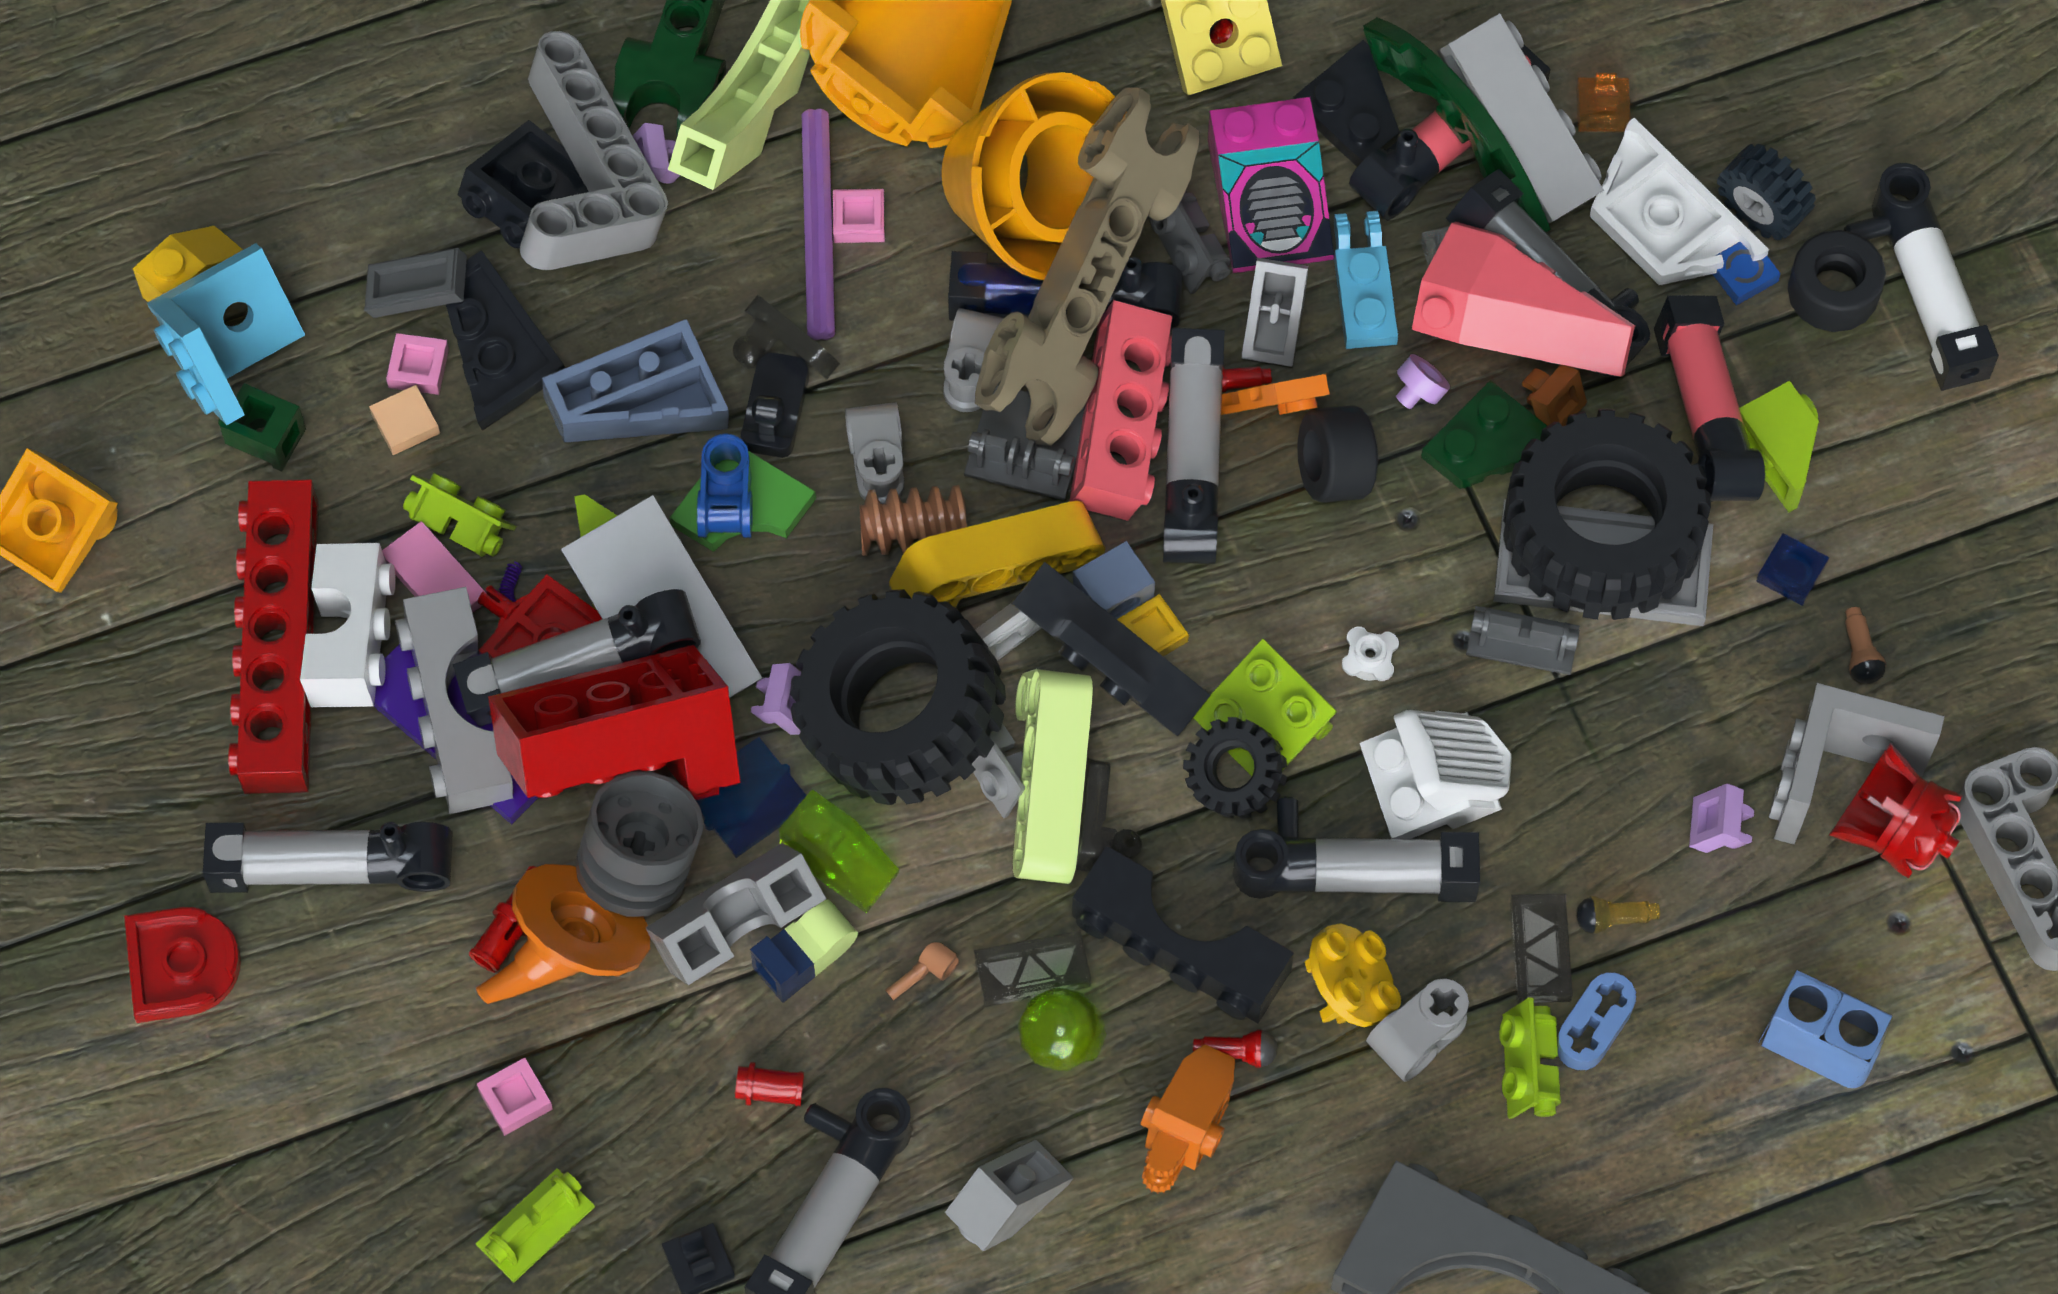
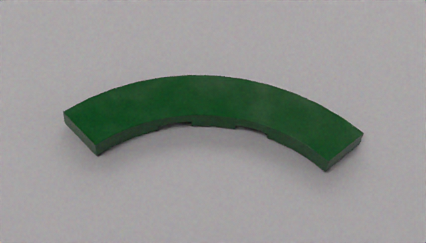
[1363,17,1551,232]

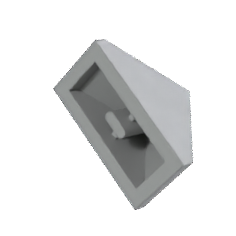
[1241,258,1309,367]

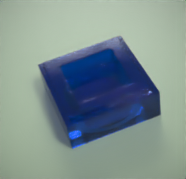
[1756,533,1830,606]

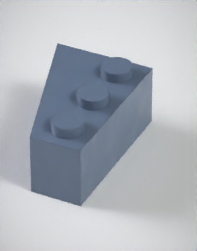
[542,319,729,443]

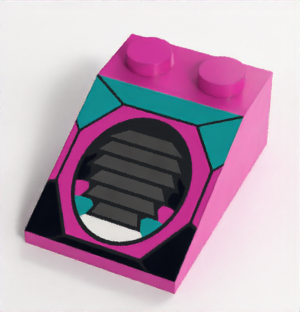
[1207,97,1334,273]

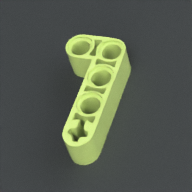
[1013,669,1093,884]

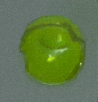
[1018,988,1107,1072]

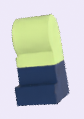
[750,899,858,1003]

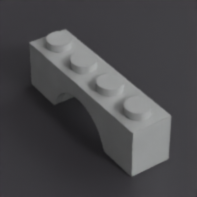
[395,587,513,814]

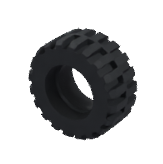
[1503,409,1711,620]
[790,589,1006,805]

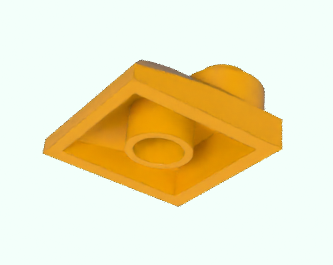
[0,448,118,593]

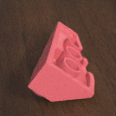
[1412,221,1635,377]

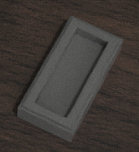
[364,248,467,318]

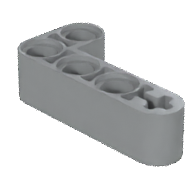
[1956,747,2058,971]

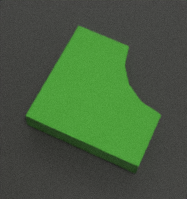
[670,451,816,552]

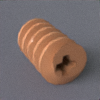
[860,485,967,556]

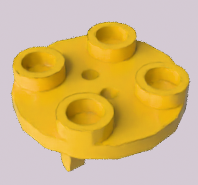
[1304,923,1401,1027]

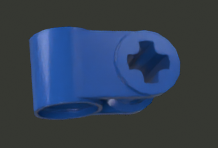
[697,433,753,538]

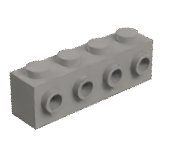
[1437,13,1604,223]

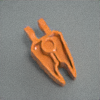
[1141,1044,1235,1194]

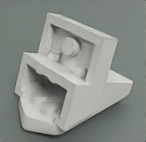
[1360,710,1512,839]

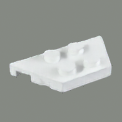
[1590,118,1769,285]

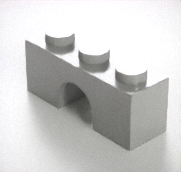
[645,843,826,985]

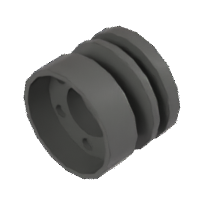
[575,772,704,917]

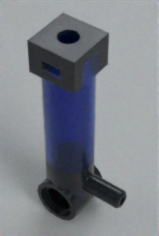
[948,251,1183,329]

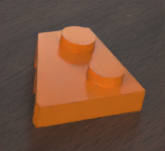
[1221,374,1330,415]

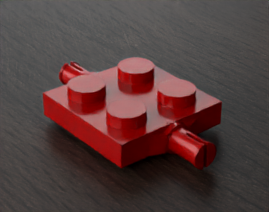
[478,574,602,658]

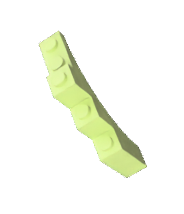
[668,0,810,190]

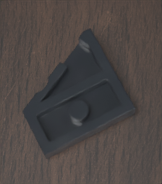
[1293,40,1400,167]

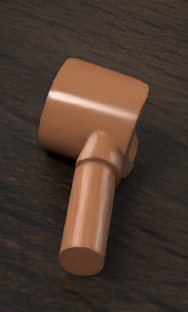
[885,942,959,1001]

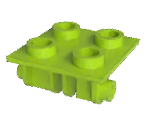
[1193,639,1338,776]

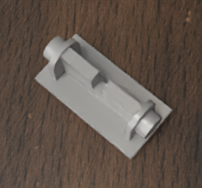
[972,723,1025,819]

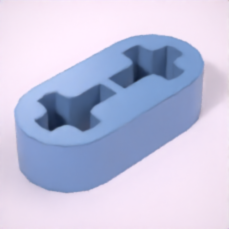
[1557,973,1636,1070]

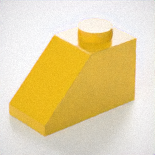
[133,225,243,302]

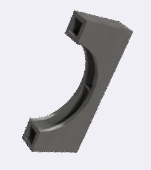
[1331,1160,1651,1294]

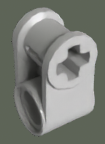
[943,308,1004,412]
[845,402,904,504]
[1366,979,1469,1082]

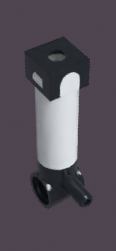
[1844,163,1999,391]

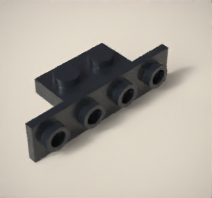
[1011,562,1211,736]

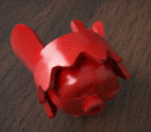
[1828,742,1963,878]

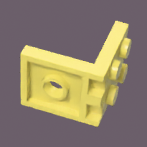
[1161,0,1282,95]

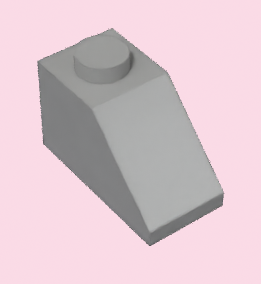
[945,1140,1074,1251]

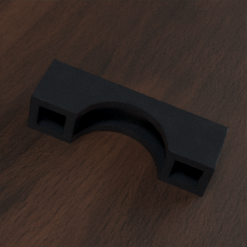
[1072,845,1294,1023]

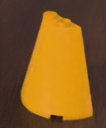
[800,0,1012,148]

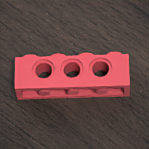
[1069,300,1172,521]

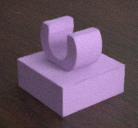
[633,123,680,184]
[751,663,801,735]
[1689,783,1754,853]

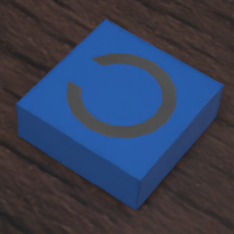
[1713,242,1781,306]

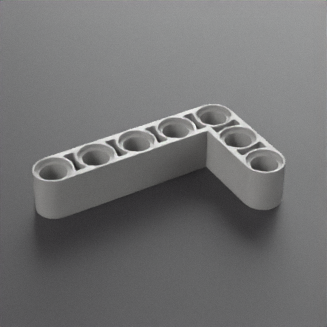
[519,31,668,270]

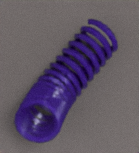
[499,561,522,602]

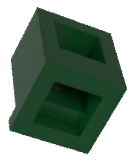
[218,383,306,472]

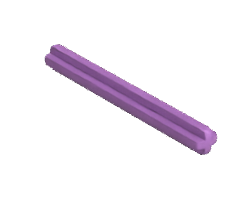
[802,109,835,340]

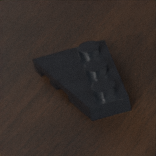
[446,250,565,430]

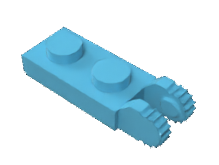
[1334,211,1398,349]

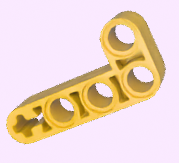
[889,501,1106,608]

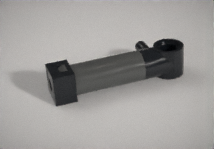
[1446,169,1650,377]

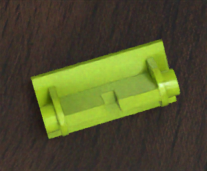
[403,472,517,557]
[1499,997,1561,1119]
[475,1168,595,1283]

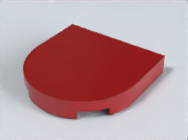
[124,907,241,1023]

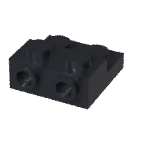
[457,120,589,249]

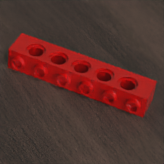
[228,480,318,794]

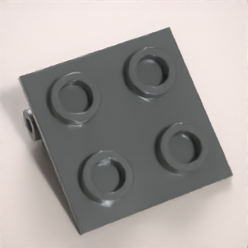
[964,385,1085,500]

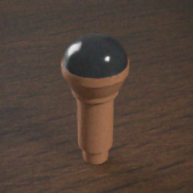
[1845,607,1886,684]

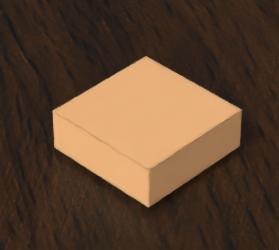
[369,385,440,455]

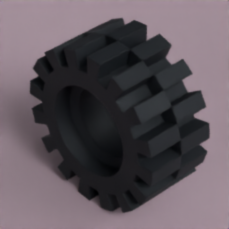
[1183,717,1287,819]

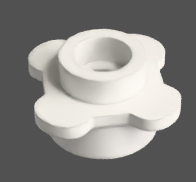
[1342,626,1399,681]

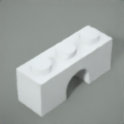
[300,543,395,707]

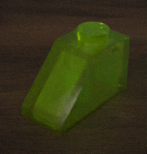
[779,789,899,914]

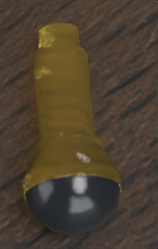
[1576,896,1660,934]

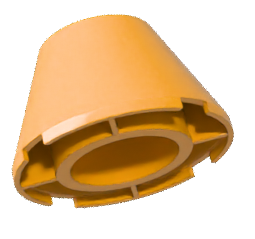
[942,72,1127,280]

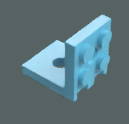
[147,243,305,425]

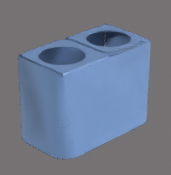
[1758,970,1892,1088]

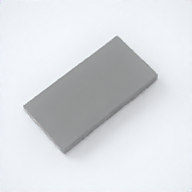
[561,495,762,698]
[1493,499,1713,626]

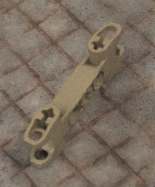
[975,87,1199,446]

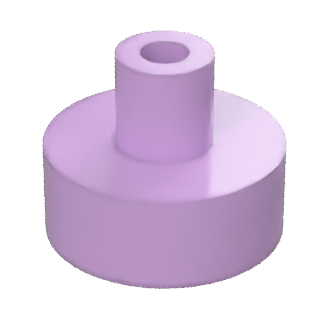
[1396,354,1450,409]

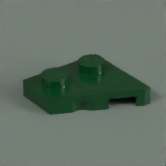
[1421,380,1547,489]

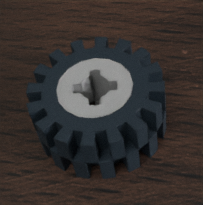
[1717,144,1816,240]

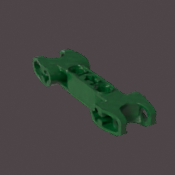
[612,0,726,136]

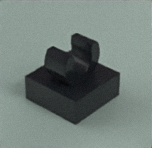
[661,1223,735,1294]

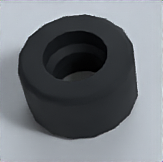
[1787,230,1886,332]
[1297,406,1378,502]

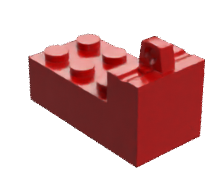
[488,645,741,800]

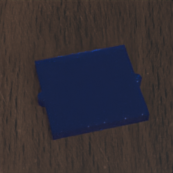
[696,737,812,858]

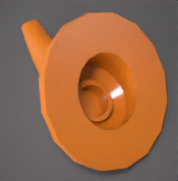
[476,864,650,1004]

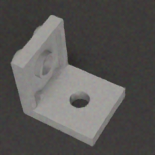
[1769,683,1945,845]

